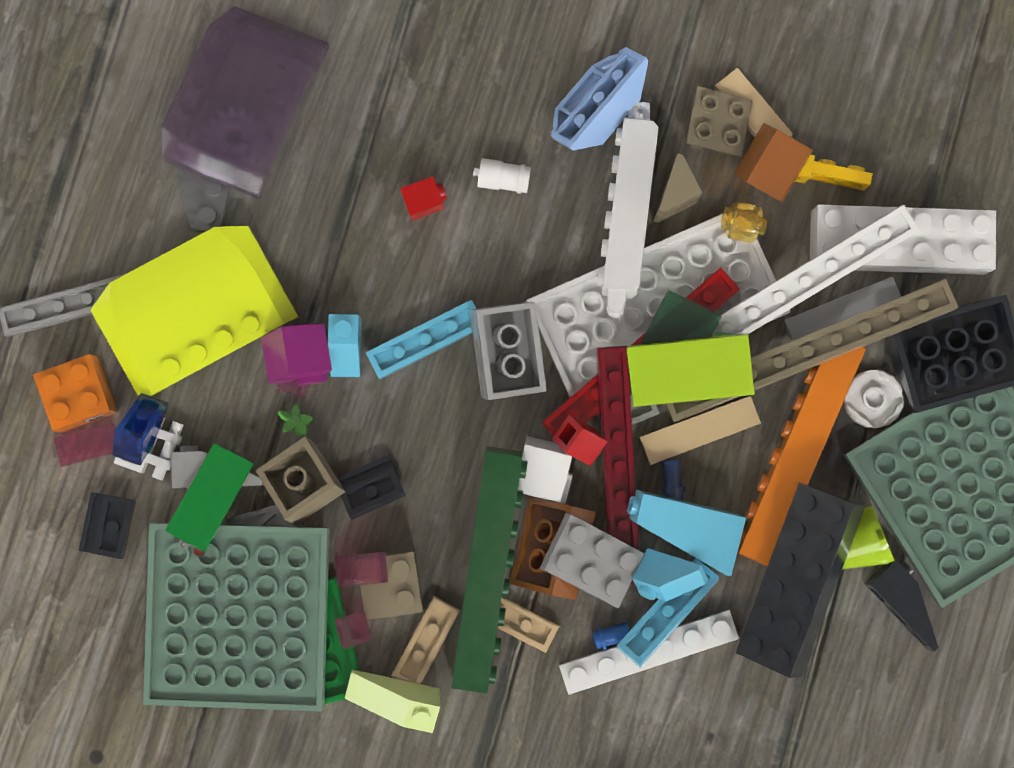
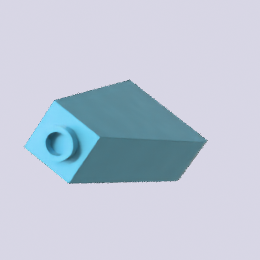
[627,490,746,576]

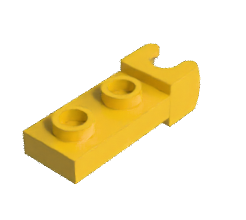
[795,155,873,191]

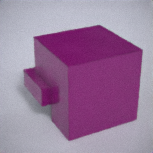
[261,323,332,386]

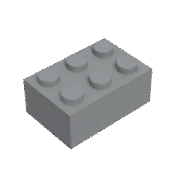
[470,302,547,400]

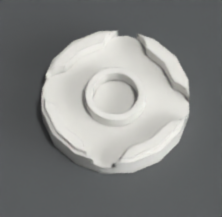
[843,370,904,429]

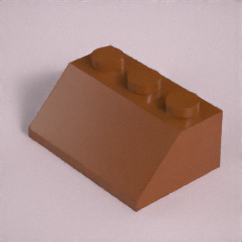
[510,497,596,600]

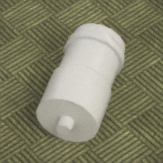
[473,158,531,194]

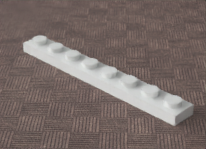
[694,205,920,339]

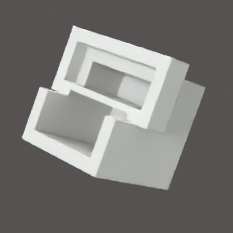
[518,436,573,504]

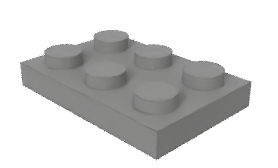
[540,513,644,608]

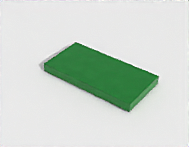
[324,576,361,705]

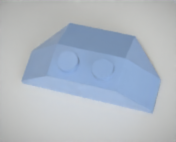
[551,47,648,150]

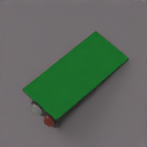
[165,443,254,556]

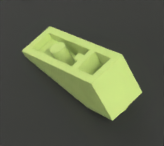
[345,669,440,733]

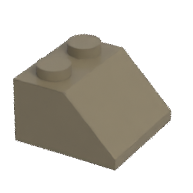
[356,551,424,620]

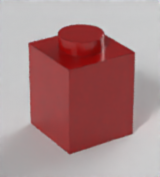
[400,176,447,221]
[552,415,608,466]

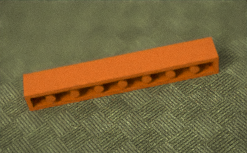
[737,347,866,567]

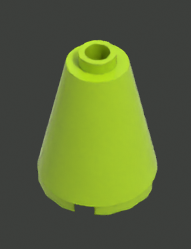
[842,506,895,570]

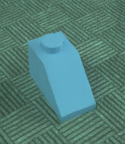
[328,314,362,377]
[632,548,708,601]

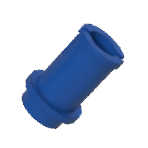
[592,622,630,650]

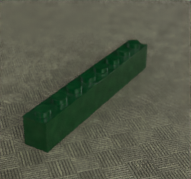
[451,446,528,694]

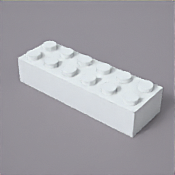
[810,205,996,275]

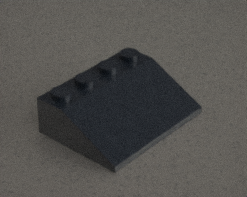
[885,295,1014,413]

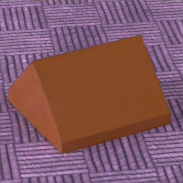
[734,123,813,202]

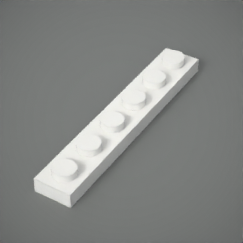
[559,610,739,695]

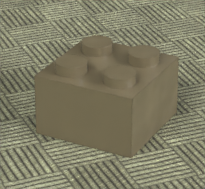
[255,437,345,525]

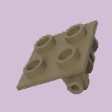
[686,86,752,157]

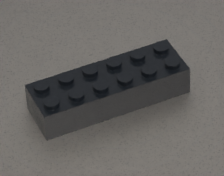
[736,483,865,678]

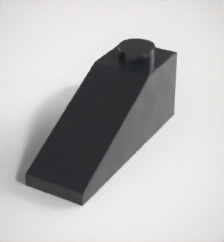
[864,560,939,652]

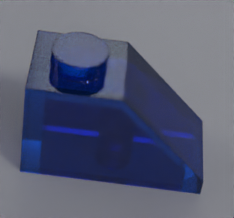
[112,393,169,466]

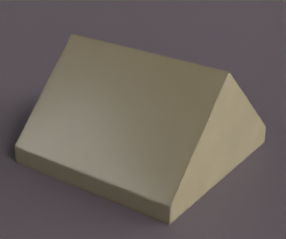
[653,153,702,223]

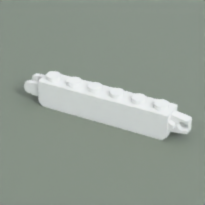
[597,102,658,319]

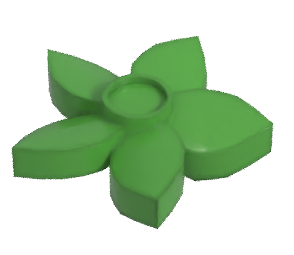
[278,404,313,437]

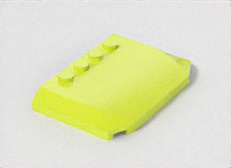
[90,226,299,401]

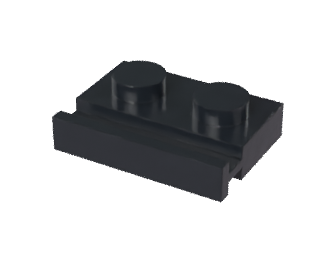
[337,455,406,520]
[79,492,136,559]

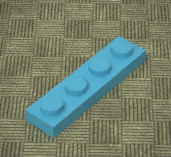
[366,300,476,380]
[617,558,719,668]

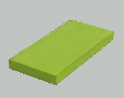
[627,333,755,407]

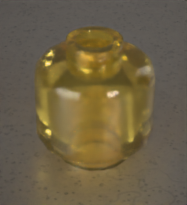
[721,201,767,243]

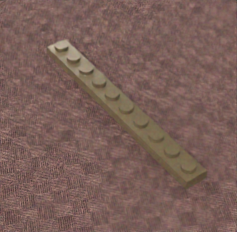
[667,279,958,422]

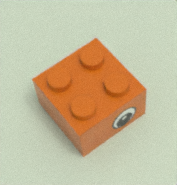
[33,354,118,433]

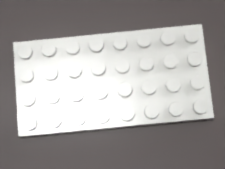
[527,205,790,398]

